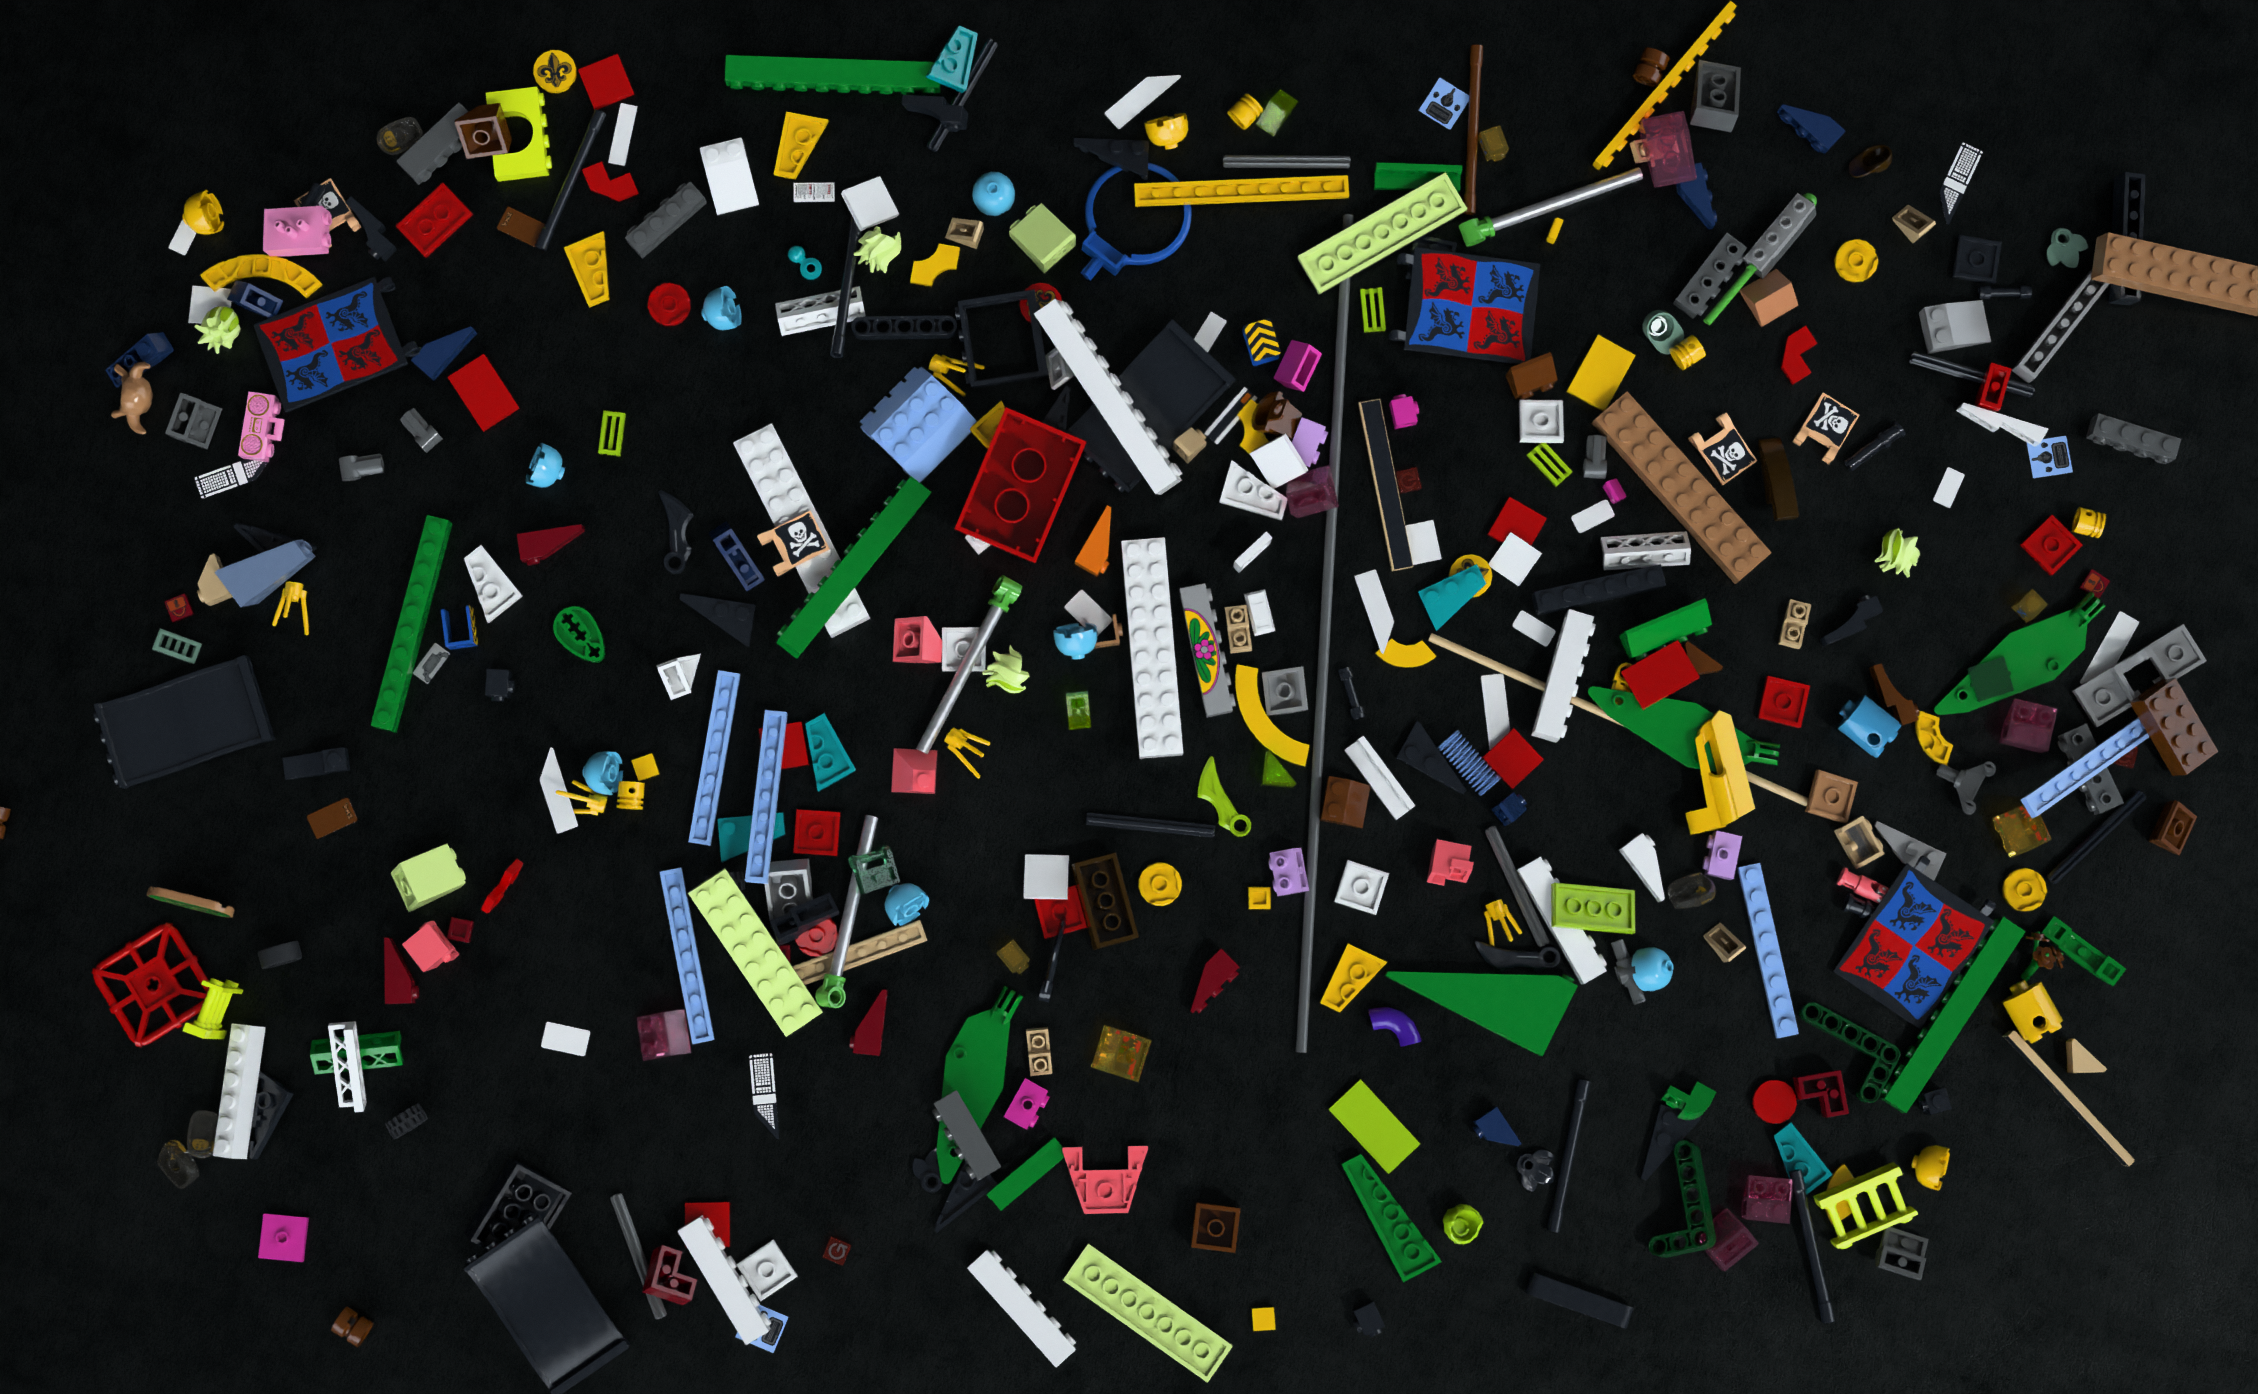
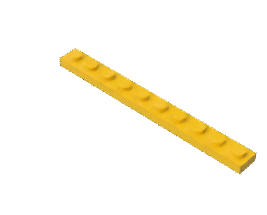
[1592,0,1737,170]
[1134,175,1349,207]

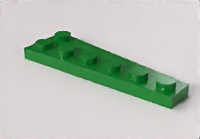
[1341,1154,1441,1282]

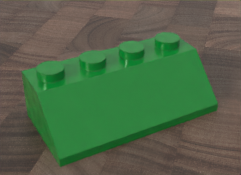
[1619,598,1712,661]

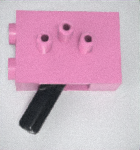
[263,183,332,257]

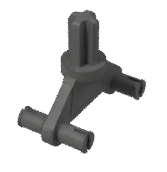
[1937,761,1996,815]

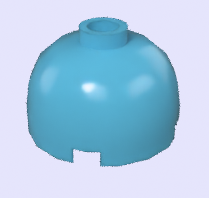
[972,172,1015,216]
[702,286,742,330]
[526,443,565,488]
[1053,623,1097,659]
[583,751,623,795]
[884,883,929,926]
[1632,947,1673,991]

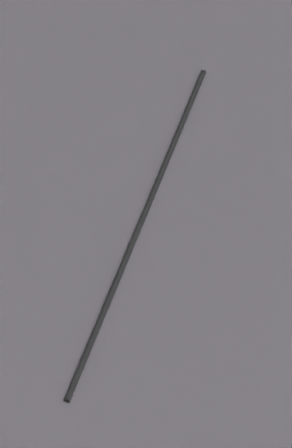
[1296,214,1354,1053]

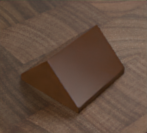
[2148,800,2197,856]

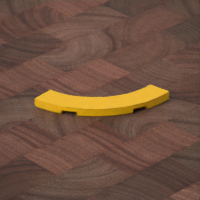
[200,254,323,299]
[1235,664,1309,767]

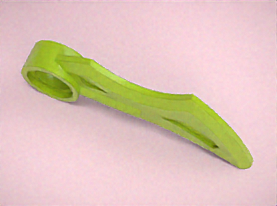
[1198,756,1251,837]

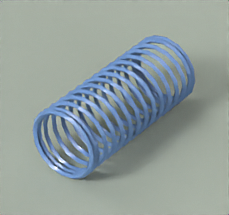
[1438,730,1500,796]

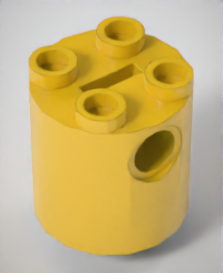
[2002,980,2063,1043]

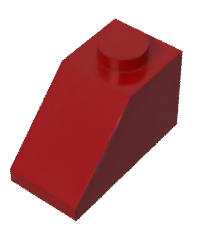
[1974,363,2012,412]

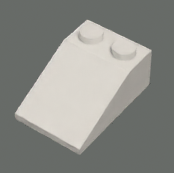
[700,138,759,215]

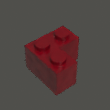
[1793,1070,1849,1118]
[642,1245,697,1305]

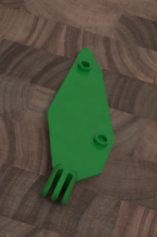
[1934,591,2105,715]
[1588,686,1780,772]
[936,986,1023,1184]

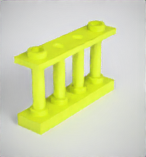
[183,978,243,1039]
[1813,1162,1918,1249]

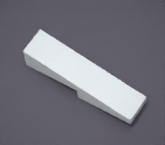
[1956,403,2048,447]

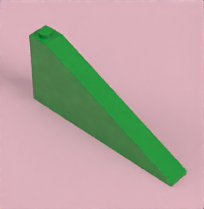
[1384,971,1578,1056]

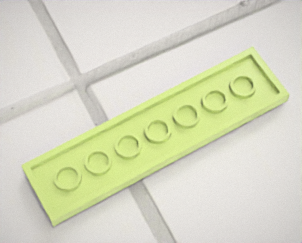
[1297,172,1467,294]
[688,868,823,1037]
[1063,1244,1233,1383]

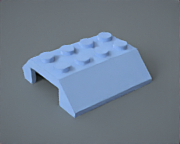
[860,367,977,483]

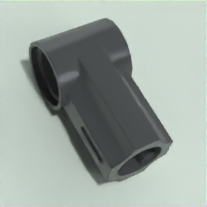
[400,408,443,453]
[1583,435,1607,479]
[339,454,384,481]

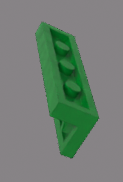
[1374,163,1462,192]
[310,1031,403,1074]
[986,1137,1064,1211]

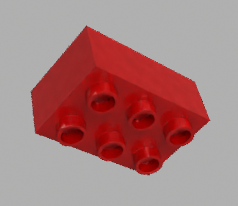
[954,407,1086,563]

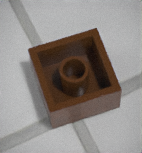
[1191,1202,1241,1253]

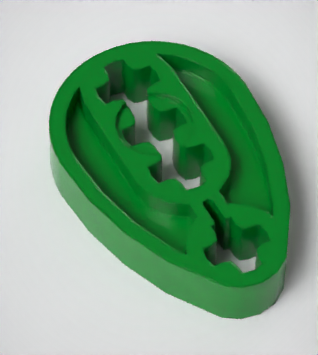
[553,606,605,663]

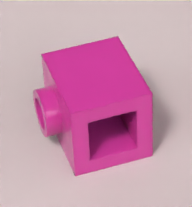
[1389,394,1419,429]

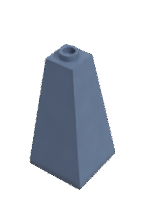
[215,539,316,607]

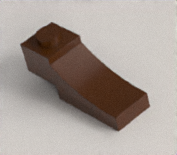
[1869,663,1920,726]

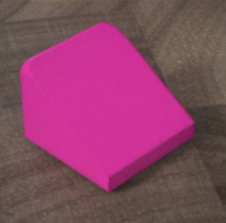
[1603,479,1626,504]

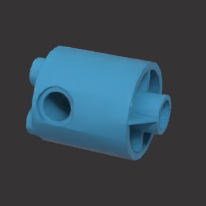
[1837,695,1902,758]

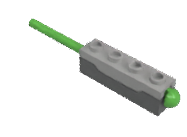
[1703,193,1817,325]

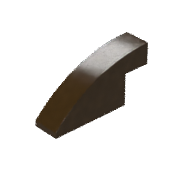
[1758,437,1799,521]

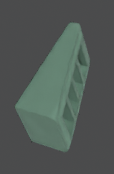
[152,629,202,664]

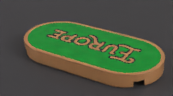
[147,886,235,918]

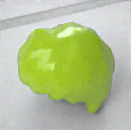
[1442,1204,1483,1244]

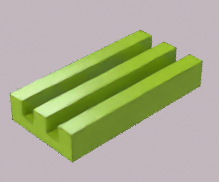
[1360,287,1386,333]
[598,411,626,457]
[1527,443,1572,487]

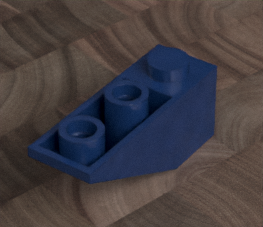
[1777,104,1845,154]
[1673,163,1717,230]
[106,332,174,388]

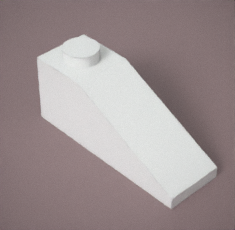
[1619,833,1665,902]

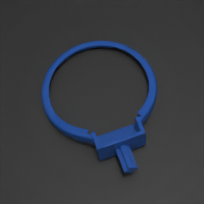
[1081,163,1192,281]

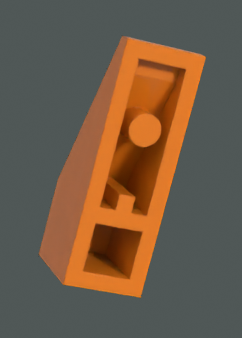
[1075,505,1111,577]

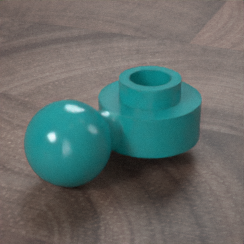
[788,246,822,280]

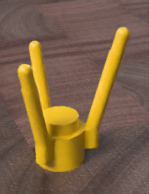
[929,354,985,397]
[272,582,309,635]
[944,727,990,778]
[556,780,608,815]
[1484,899,1522,947]

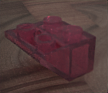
[1286,465,1339,518]
[2000,699,2057,753]
[637,1009,691,1061]
[1741,1175,1793,1224]
[1700,1208,1759,1271]

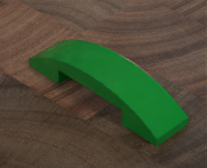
[2041,916,2126,986]

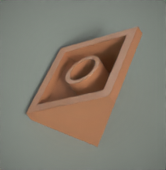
[1739,269,1798,327]

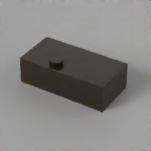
[1071,853,1139,950]

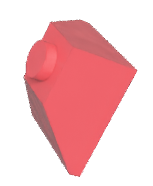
[893,616,942,663]
[891,748,937,794]

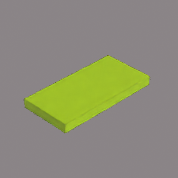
[1551,883,1635,934]
[1328,1079,1420,1174]

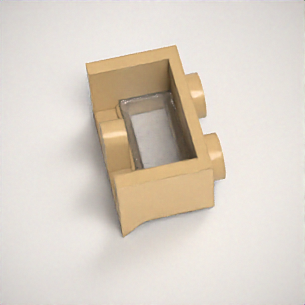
[1834,816,1885,869]

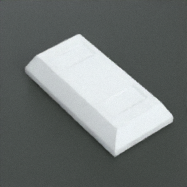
[1244,589,1275,636]

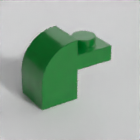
[1661,1082,1716,1120]

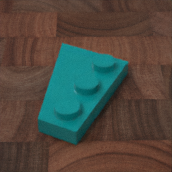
[926,26,978,93]
[1418,564,1487,631]
[805,713,856,792]
[718,812,785,863]
[1774,1122,1833,1195]

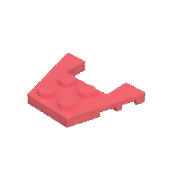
[1062,1146,1148,1214]

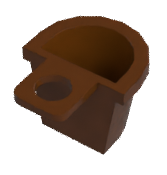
[1251,391,1302,439]

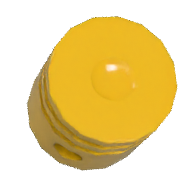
[1228,93,1264,130]
[1669,335,1706,370]
[2072,507,2106,539]
[617,781,645,810]

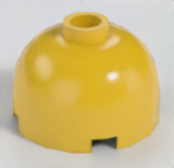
[1144,113,1188,150]
[183,190,224,235]
[1912,1145,1950,1191]

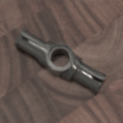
[1611,939,1646,1005]

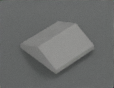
[1262,666,1308,716]

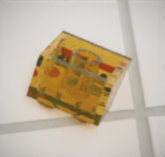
[1992,804,2051,858]
[1091,1025,1151,1082]

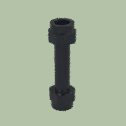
[1977,285,2032,300]
[1338,667,1365,720]

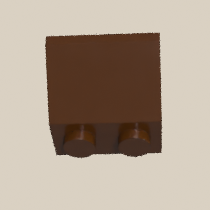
[455,103,512,159]
[1505,352,1558,400]
[1320,776,1370,828]

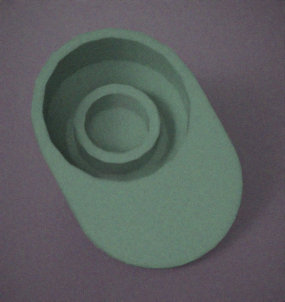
[1642,310,1684,354]

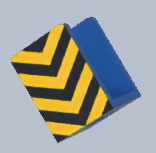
[1242,318,1281,366]
[441,605,478,650]

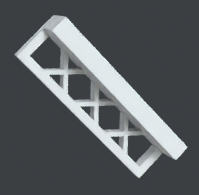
[775,286,866,336]
[1601,531,1691,570]
[1344,736,1415,820]
[328,1021,367,1112]

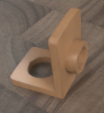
[1095,614,1123,648]

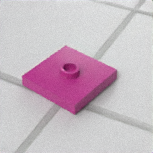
[258,1213,309,1262]

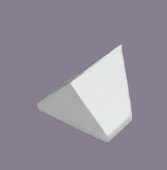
[656,654,701,700]

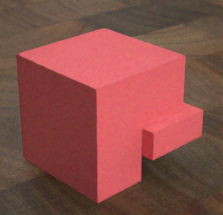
[1427,839,1474,886]
[402,921,459,972]

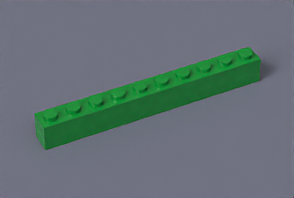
[725,55,941,96]
[776,476,931,659]
[371,515,452,733]
[1880,917,2026,1113]

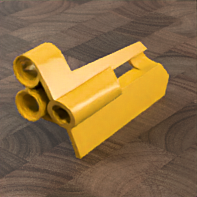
[1685,710,1755,835]

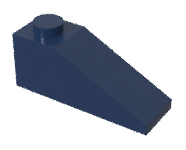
[411,326,477,381]
[709,521,765,591]
[1491,792,1527,827]

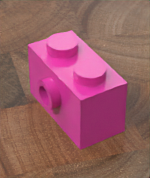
[1274,340,1322,392]
[1004,1078,1050,1130]

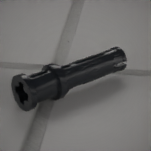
[1844,420,1906,472]
[1842,892,1877,919]

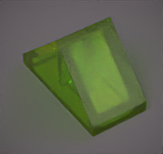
[1256,89,1298,137]
[1066,691,1091,730]
[1262,750,1296,788]

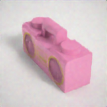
[238,392,285,462]

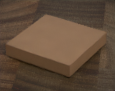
[1805,770,1858,824]

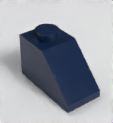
[227,280,283,318]
[1473,1107,1522,1146]

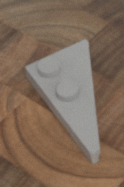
[1874,821,1946,881]

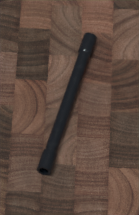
[534,109,606,251]
[830,217,862,358]
[1546,1079,1591,1233]
[1789,1169,1835,1323]

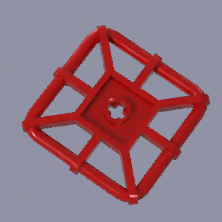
[91,922,209,1047]

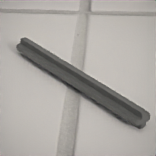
[1223,155,1350,168]
[1485,826,1549,947]
[610,1193,667,1319]

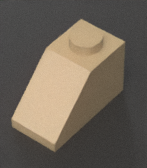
[1173,427,1207,464]
[197,554,233,606]

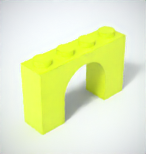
[486,87,552,182]

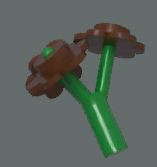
[2020,931,2064,981]

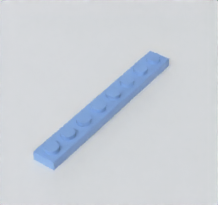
[688,670,740,846]
[745,710,788,884]
[2020,717,2149,818]
[1737,863,1799,1038]
[660,868,715,1044]

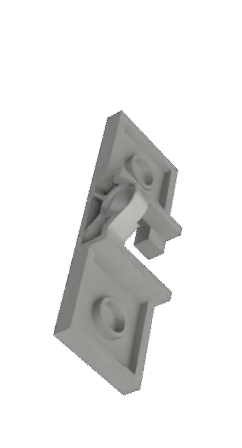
[2072,624,2207,728]

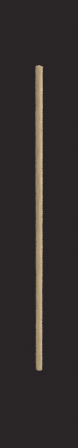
[1428,633,1808,806]

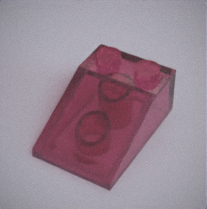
[1639,111,1697,188]

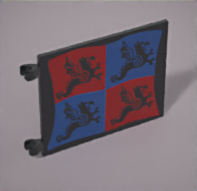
[1389,247,1540,364]
[253,277,420,413]
[1833,855,1996,1029]

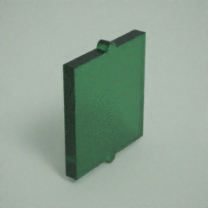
[1967,656,2014,702]

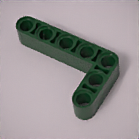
[1799,1002,1900,1103]
[1649,1140,1716,1258]

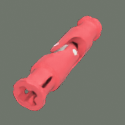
[1836,867,1889,904]

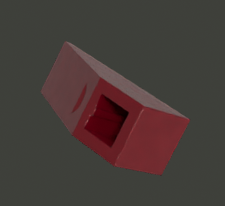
[1190,948,1239,1013]

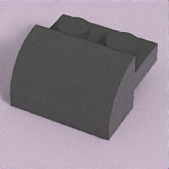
[165,393,222,450]
[1875,1227,1929,1280]

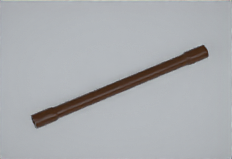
[1463,45,1483,215]

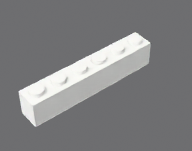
[1531,609,1596,743]
[1516,857,1607,984]
[213,1023,266,1159]
[678,1215,771,1345]
[967,1249,1076,1367]

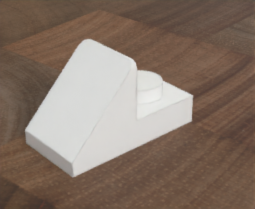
[1045,347,1075,390]

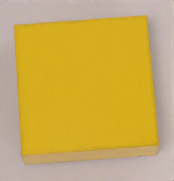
[1546,218,1564,244]
[631,753,660,781]
[1248,887,1271,909]
[1252,1307,1276,1331]

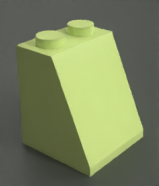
[1009,203,1076,273]
[391,844,466,912]

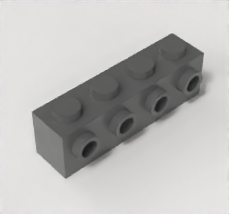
[397,103,468,185]
[625,182,707,259]
[1673,233,1747,319]
[2086,413,2181,464]
[2058,724,2124,815]
[932,1090,1001,1181]

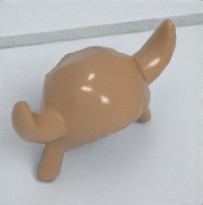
[111,362,153,434]

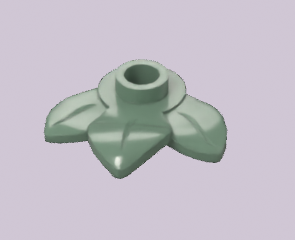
[2046,228,2088,268]

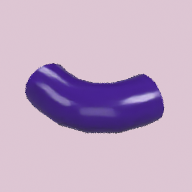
[1368,1007,1421,1047]

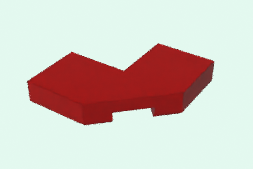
[582,161,639,202]
[1781,326,1817,385]
[481,859,523,913]

